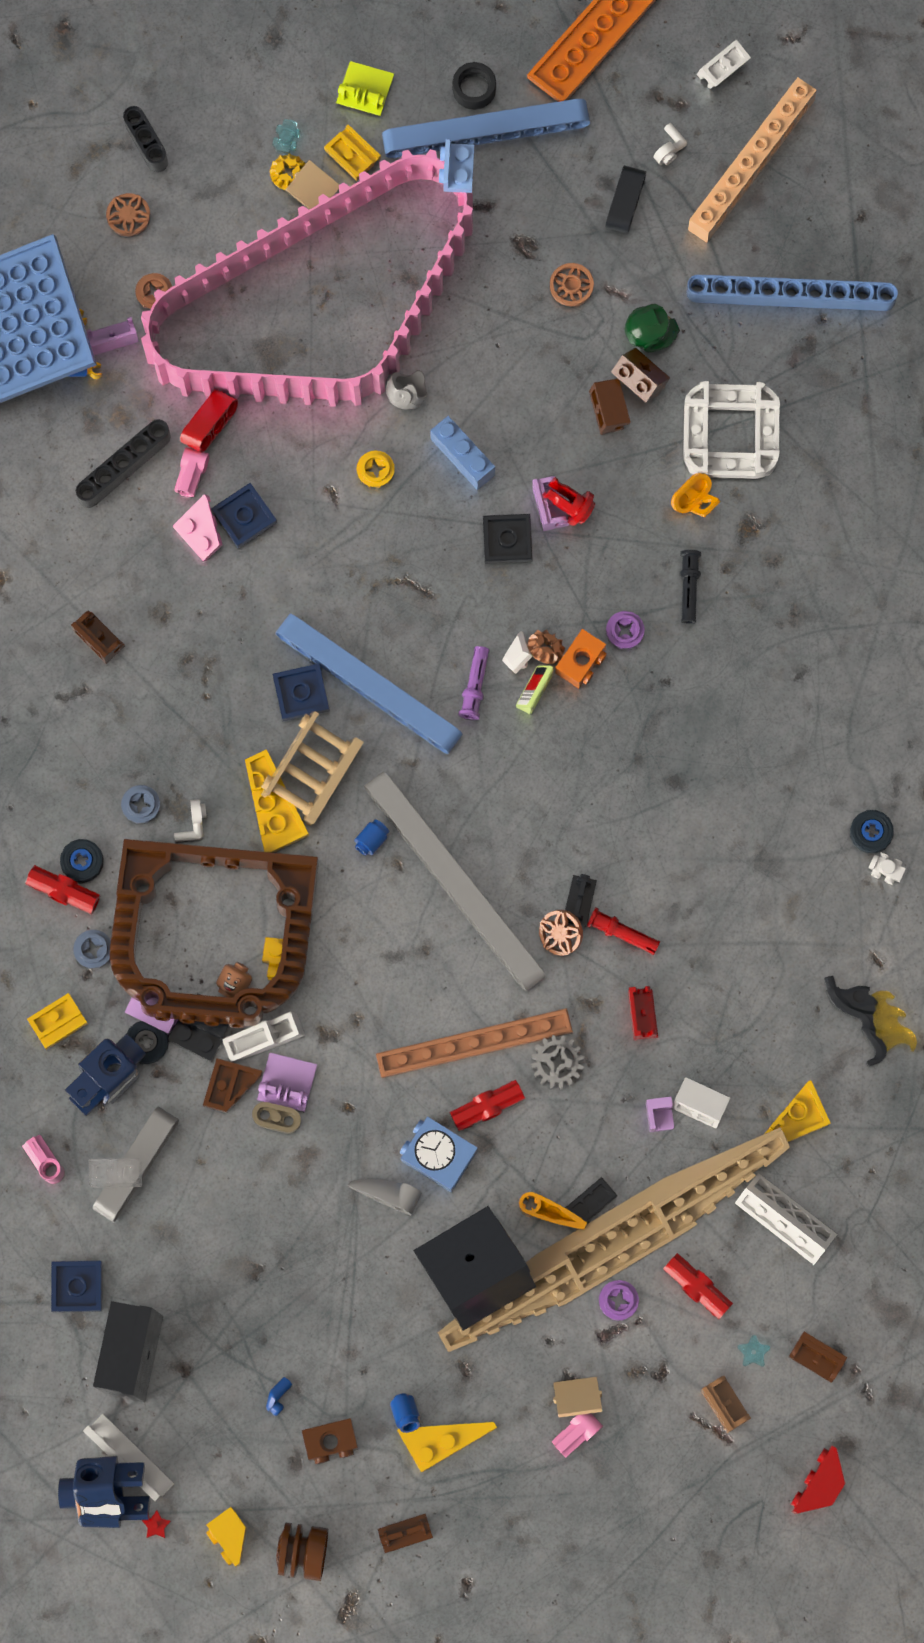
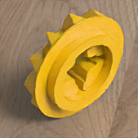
[270,153,305,190]
[357,450,395,488]

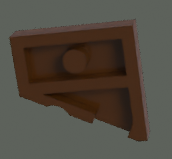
[203,1058,263,1113]

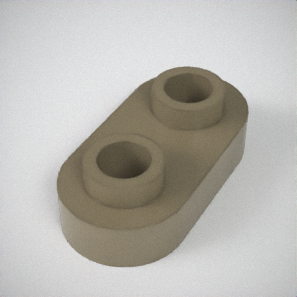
[252,1102,301,1134]

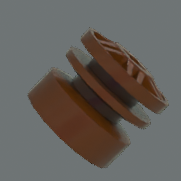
[276,1522,329,1581]

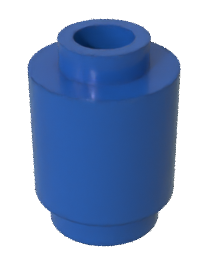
[354,819,390,856]
[390,1393,421,1433]

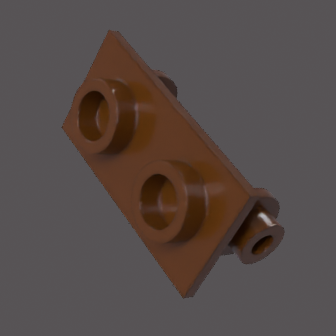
[378,1513,433,1553]

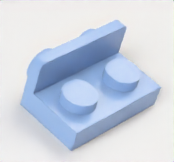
[439,139,474,193]

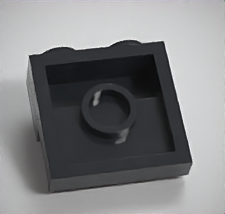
[168,993,231,1063]

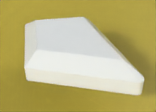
[502,631,532,674]

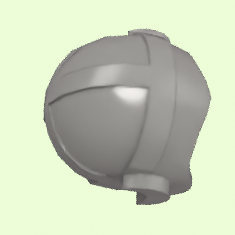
[386,370,428,410]

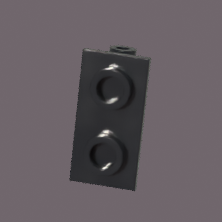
[562,874,597,927]

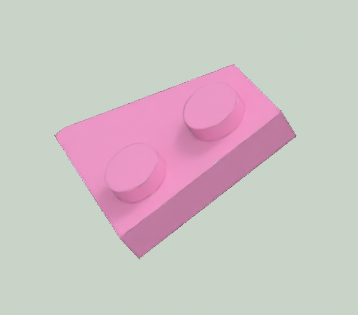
[173,494,223,561]

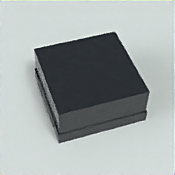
[413,1206,536,1331]
[93,1301,164,1402]

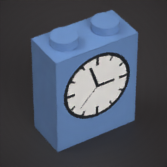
[400,1116,478,1193]

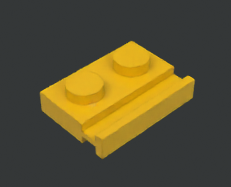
[324,125,381,181]
[27,993,88,1050]

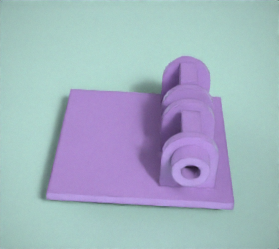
[257,1053,317,1112]

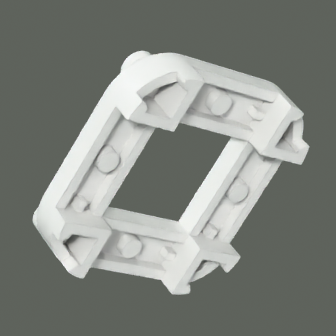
[683,381,780,479]

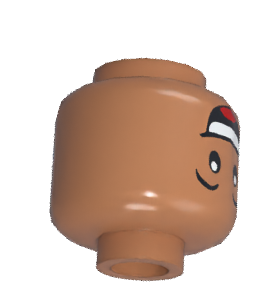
[216,962,252,998]

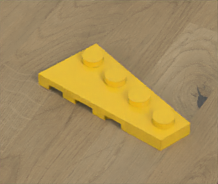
[245,749,309,853]

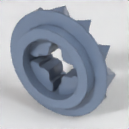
[121,785,160,824]
[73,930,111,969]

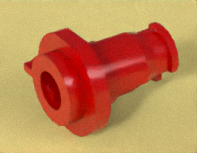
[542,477,596,526]

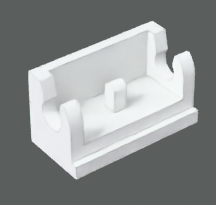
[696,40,751,89]
[672,1077,730,1129]

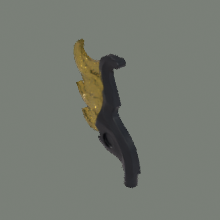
[824,976,917,1067]

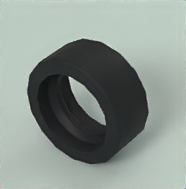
[452,62,496,110]

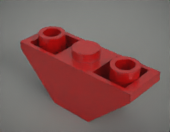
[791,1446,845,1514]

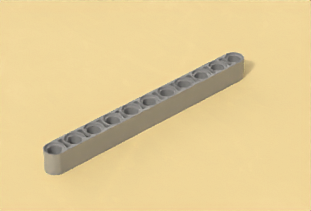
[364,771,546,992]

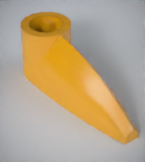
[519,1192,587,1229]

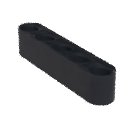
[75,419,171,508]

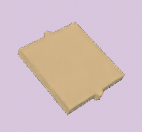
[286,160,339,209]
[553,1377,602,1418]

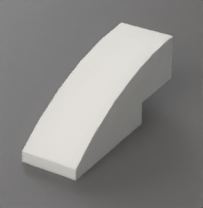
[222,1012,305,1063]

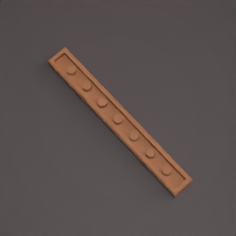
[376,1008,573,1078]

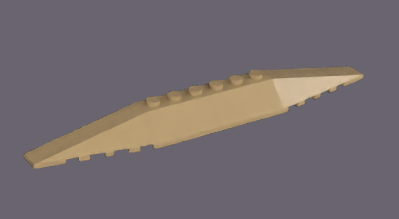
[437,1128,790,1352]

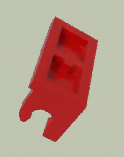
[628,986,658,1040]

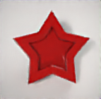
[142,1510,171,1538]

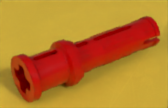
[587,907,661,955]

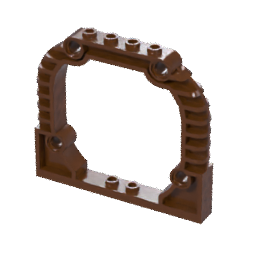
[110,839,319,1028]

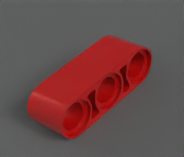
[180,389,238,453]

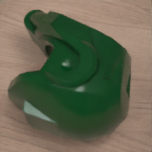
[624,304,680,352]

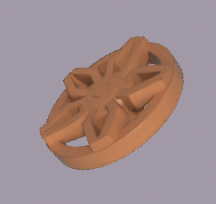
[106,193,150,237]
[550,263,594,307]
[539,910,583,956]

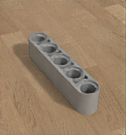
[92,1107,179,1222]

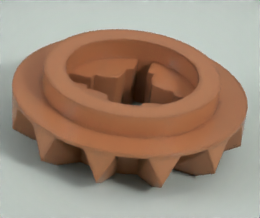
[135,273,172,309]
[528,629,565,664]

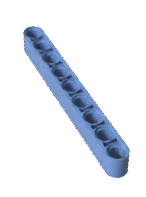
[382,99,590,158]
[686,275,898,311]
[275,614,463,754]

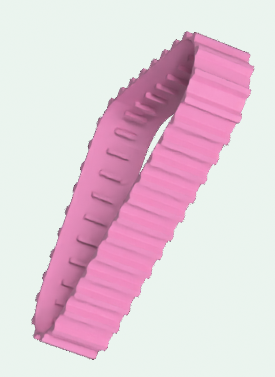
[141,149,473,407]

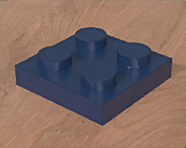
[211,483,277,548]
[272,663,330,721]
[51,1261,102,1312]

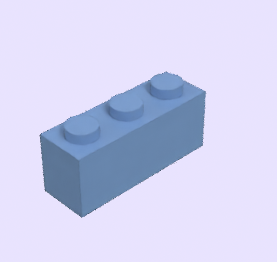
[430,416,495,490]

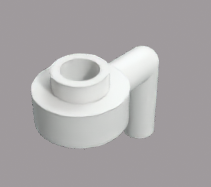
[653,123,687,165]
[174,799,207,843]

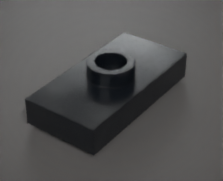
[565,1177,618,1222]

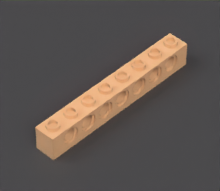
[688,77,817,243]

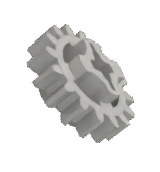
[531,1035,584,1089]

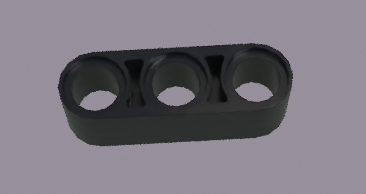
[123,106,168,172]
[605,165,647,234]

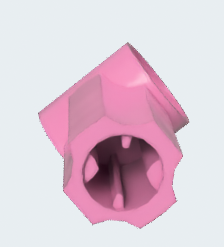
[174,447,210,497]
[22,1134,65,1184]
[552,1413,603,1458]

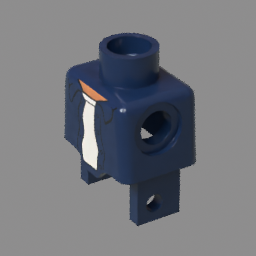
[65,1034,146,1116]
[58,1456,150,1528]

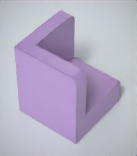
[646,1097,674,1132]

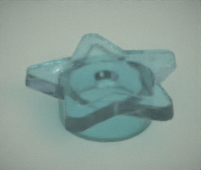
[737,1335,770,1367]

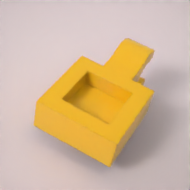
[262,937,283,981]

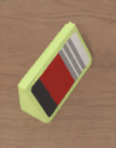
[516,665,554,715]

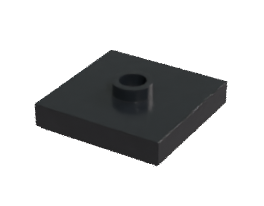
[483,514,533,564]

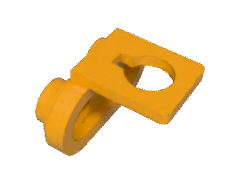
[671,473,721,517]

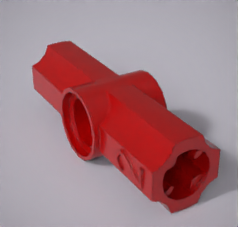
[25,865,101,915]
[450,1080,525,1132]
[663,1253,733,1320]

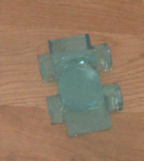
[272,119,301,154]

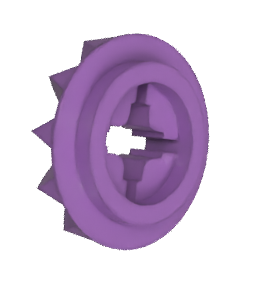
[606,611,645,649]
[599,1280,639,1320]

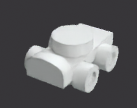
[869,853,906,885]

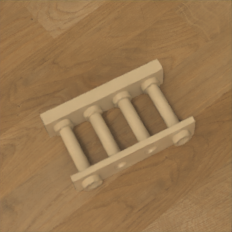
[261,711,364,826]

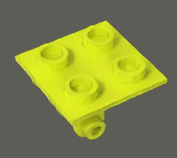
[336,61,394,116]

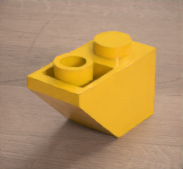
[206,1507,247,1567]

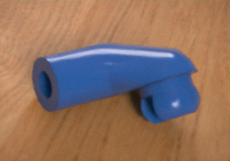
[266,1377,292,1416]

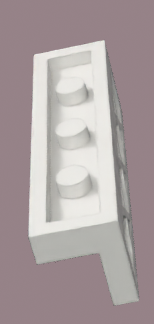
[735,1173,837,1265]
[83,1414,175,1503]

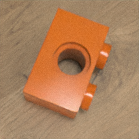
[555,629,607,689]

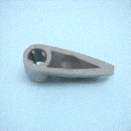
[348,1179,422,1215]

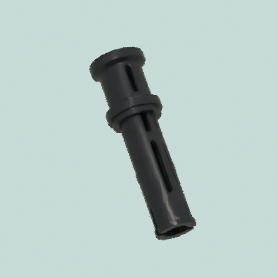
[679,550,701,624]

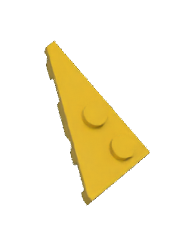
[764,1080,831,1142]
[397,1422,497,1473]

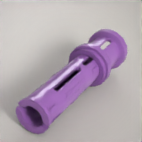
[458,646,490,720]

